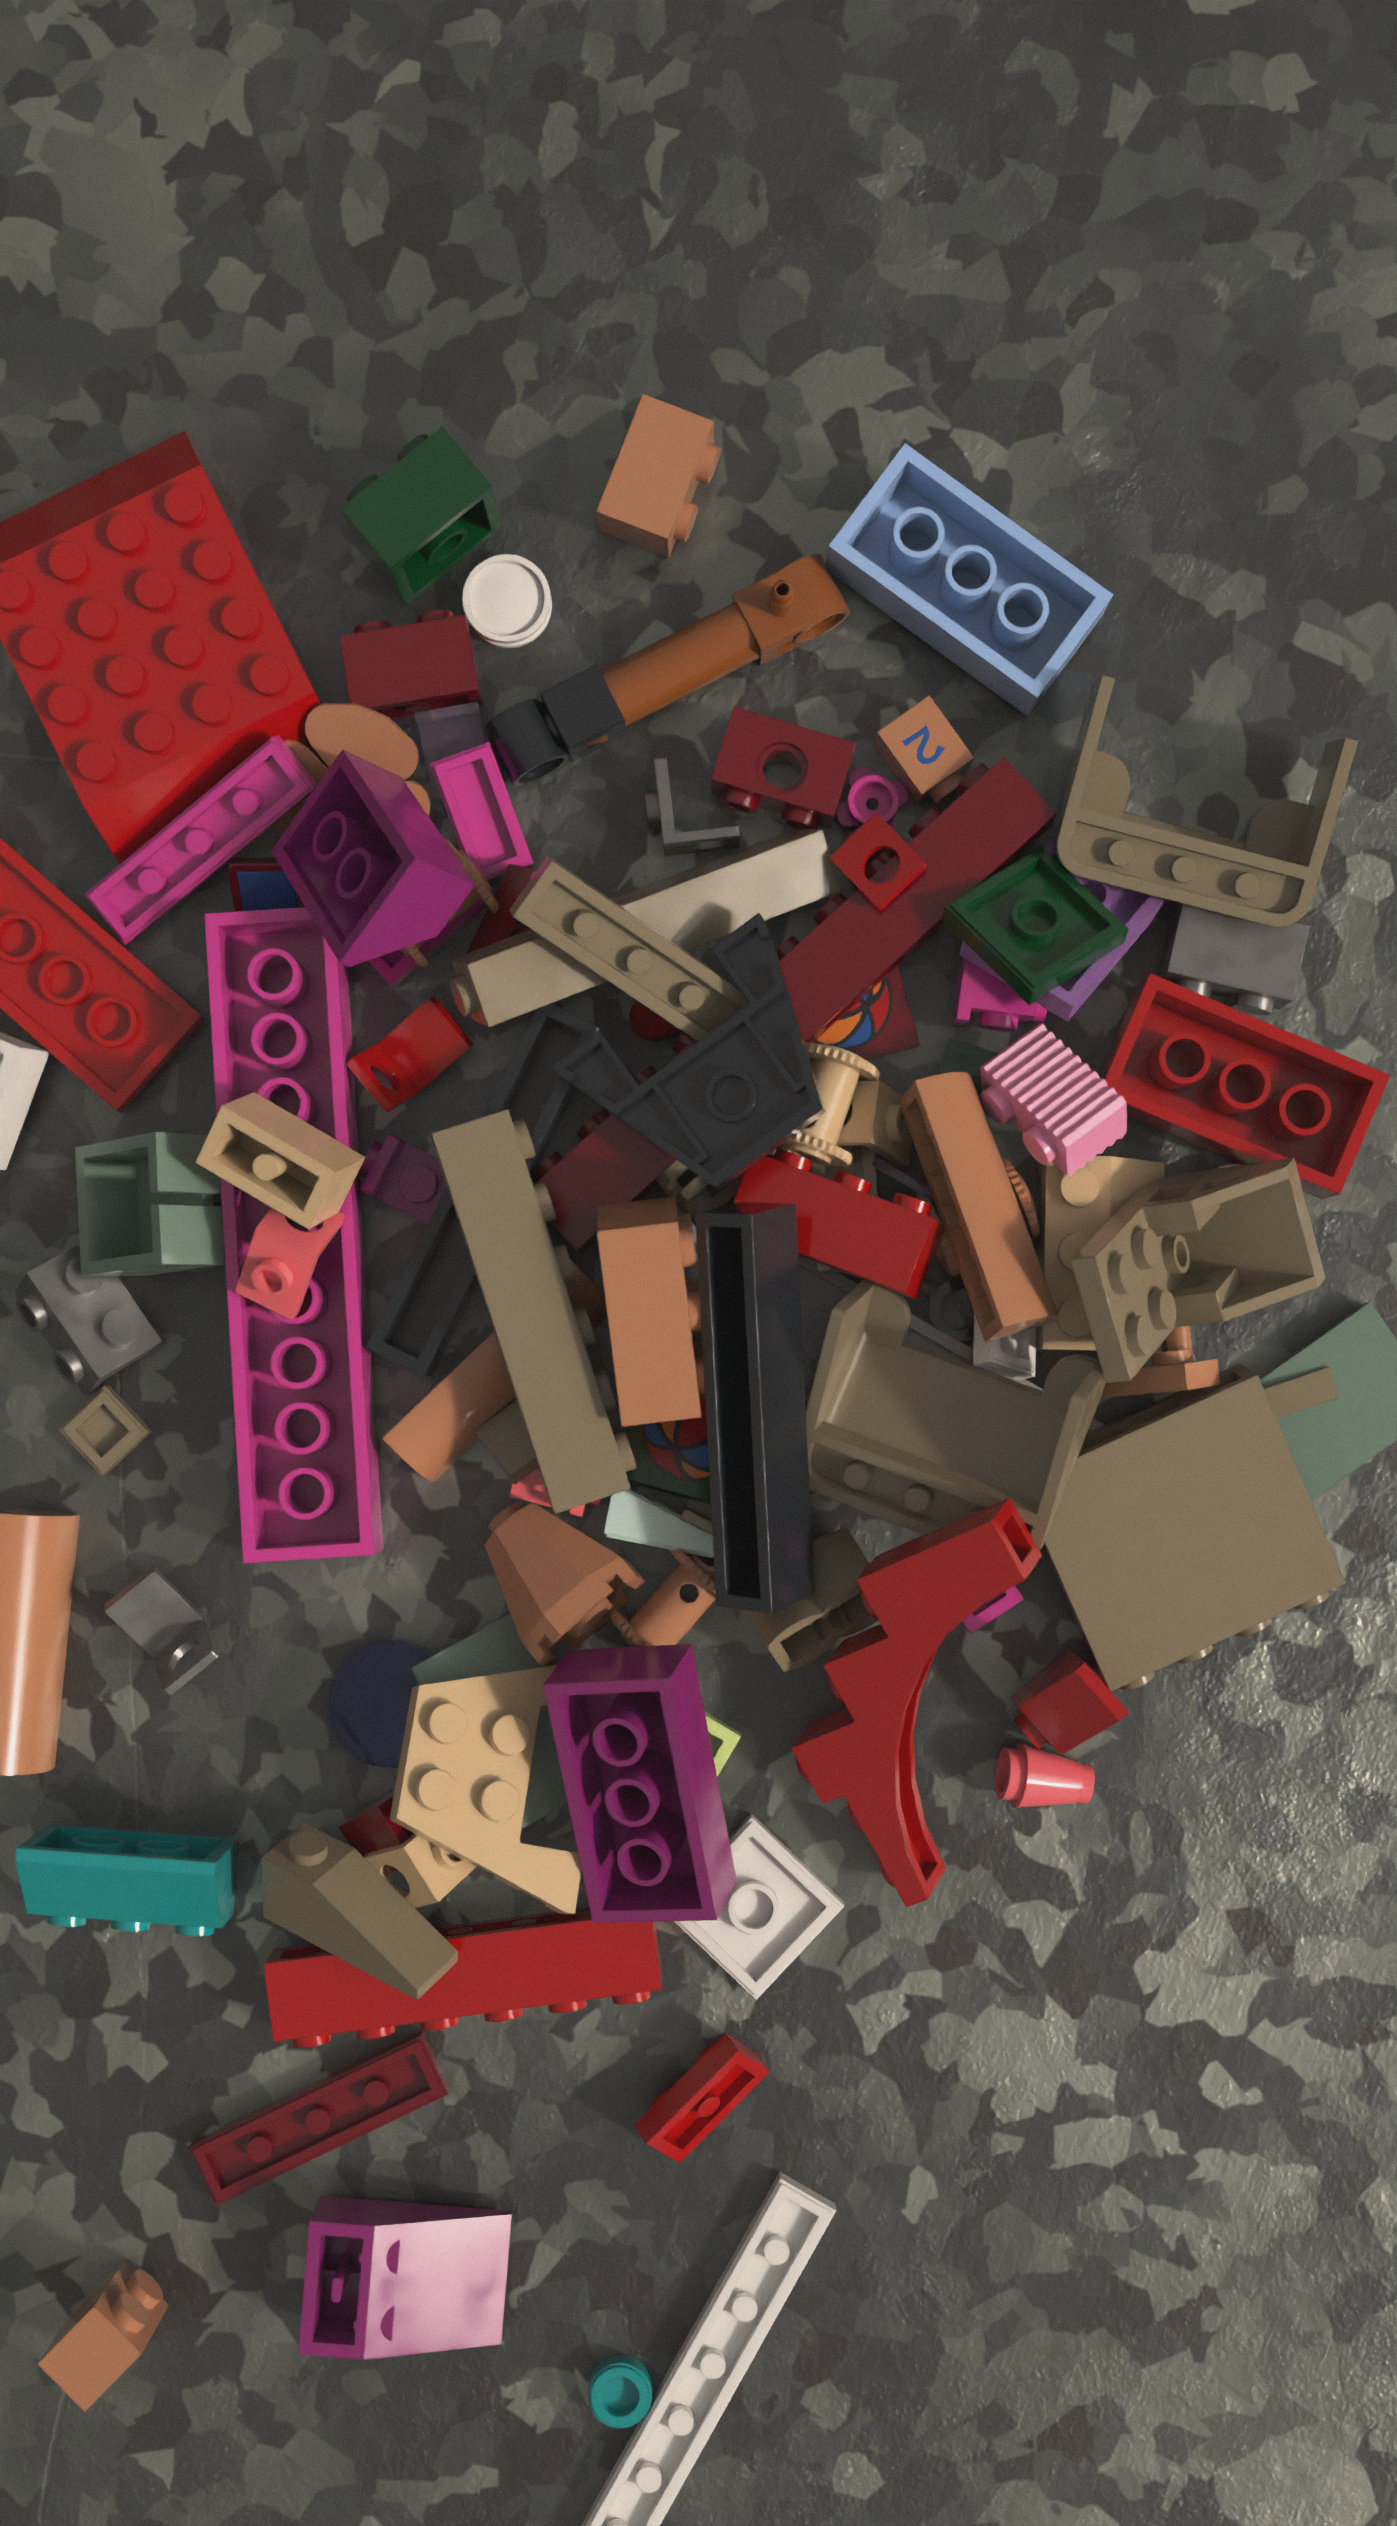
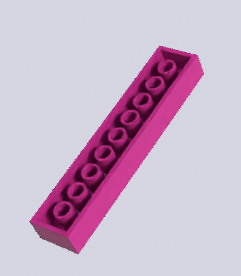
[204,907,383,1564]

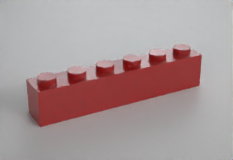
[263,1907,662,2048]

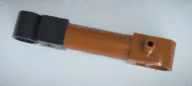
[484,554,851,787]

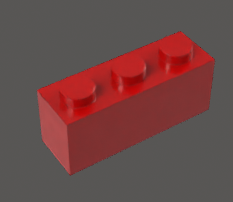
[733,1148,945,1300]

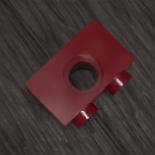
[711,706,856,829]

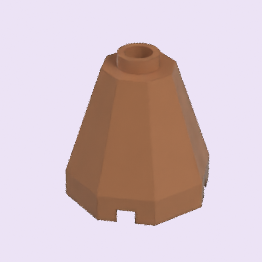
[484,1502,645,1666]

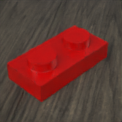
[634,2033,770,2163]

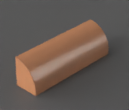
[899,1072,1059,1343]
[382,1259,608,1482]
[0,1509,80,1776]

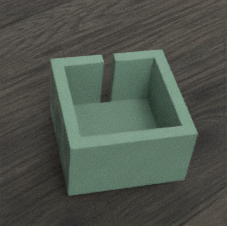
[75,1132,225,1276]

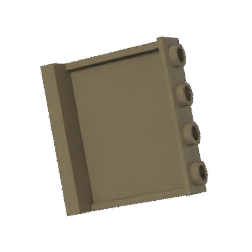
[1043,1364,1345,1691]

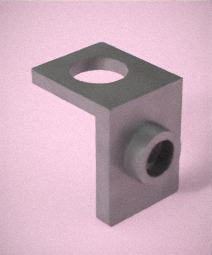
[645,758,740,856]
[104,1566,219,1696]

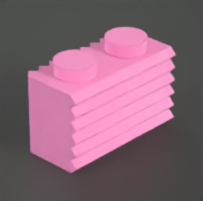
[980,1023,1127,1176]

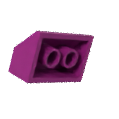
[272,749,475,967]

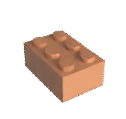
[597,1196,705,1427]

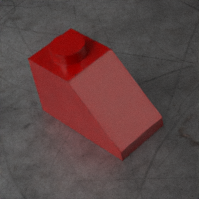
[1010,1647,1129,1755]

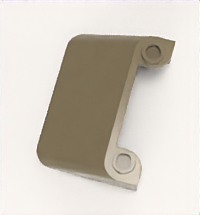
[806,1280,1106,1551]

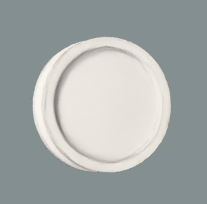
[462,554,552,648]

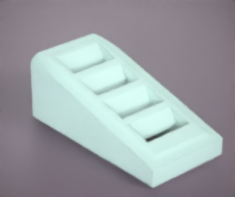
[604,1488,714,1558]

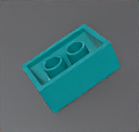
[15,1824,239,1936]

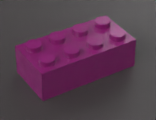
[543,1644,737,1923]

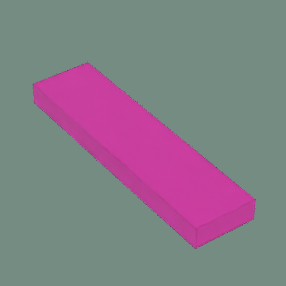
[84,735,318,945]

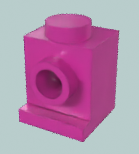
[951,958,1047,1032]

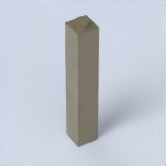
[450,828,841,1027]

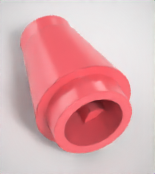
[994,1743,1095,1808]

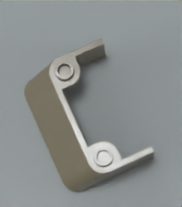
[1055,675,1358,927]

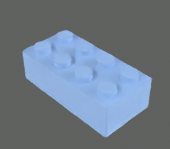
[826,443,1114,717]

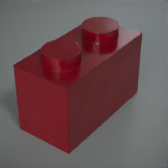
[339,610,483,721]

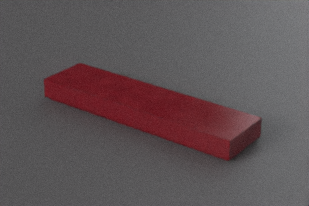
[188,2030,450,2206]

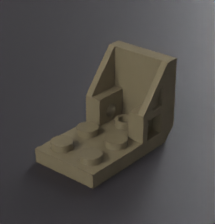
[1071,1158,1325,1383]

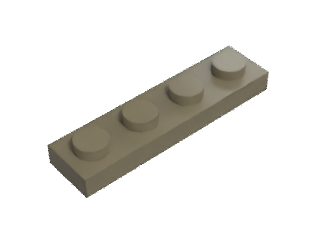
[509,855,749,1042]

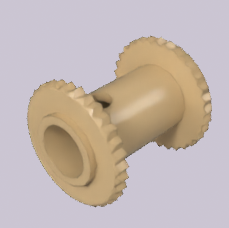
[778,1042,880,1167]

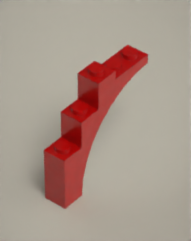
[791,1497,1042,1907]

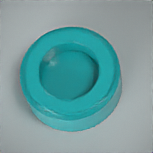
[588,2354,653,2428]

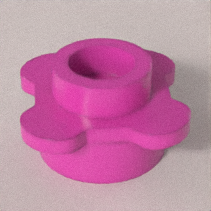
[836,768,908,831]

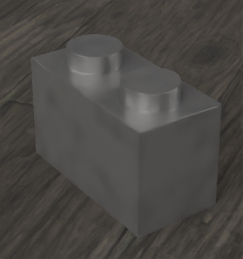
[1158,903,1310,1015]

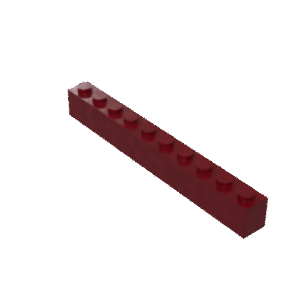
[530,757,1056,1253]

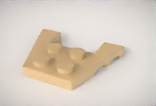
[390,1665,582,1914]

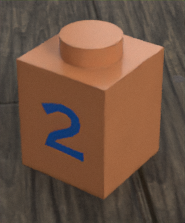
[873,695,974,808]

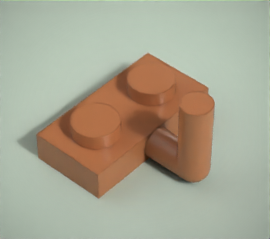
[1097,1326,1221,1398]

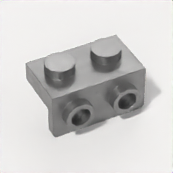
[15,1243,162,1395]

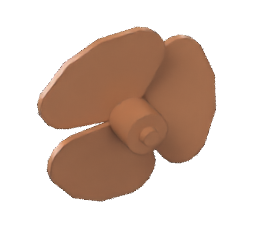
[274,703,431,836]

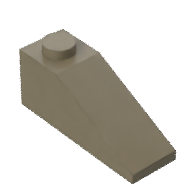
[261,1822,458,2000]

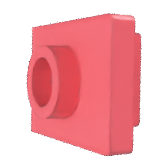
[235,1208,345,1320]

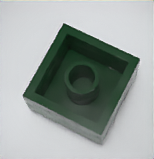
[341,426,502,606]

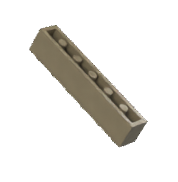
[430,1109,636,1514]

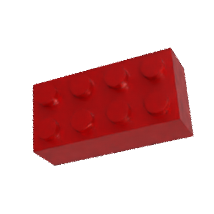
[1099,973,1390,1199]

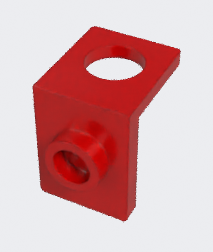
[829,812,927,910]
[346,997,473,1113]

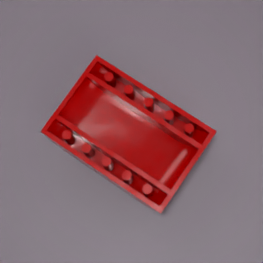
[0,431,329,865]

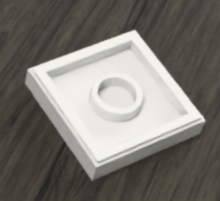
[674,1814,844,2000]

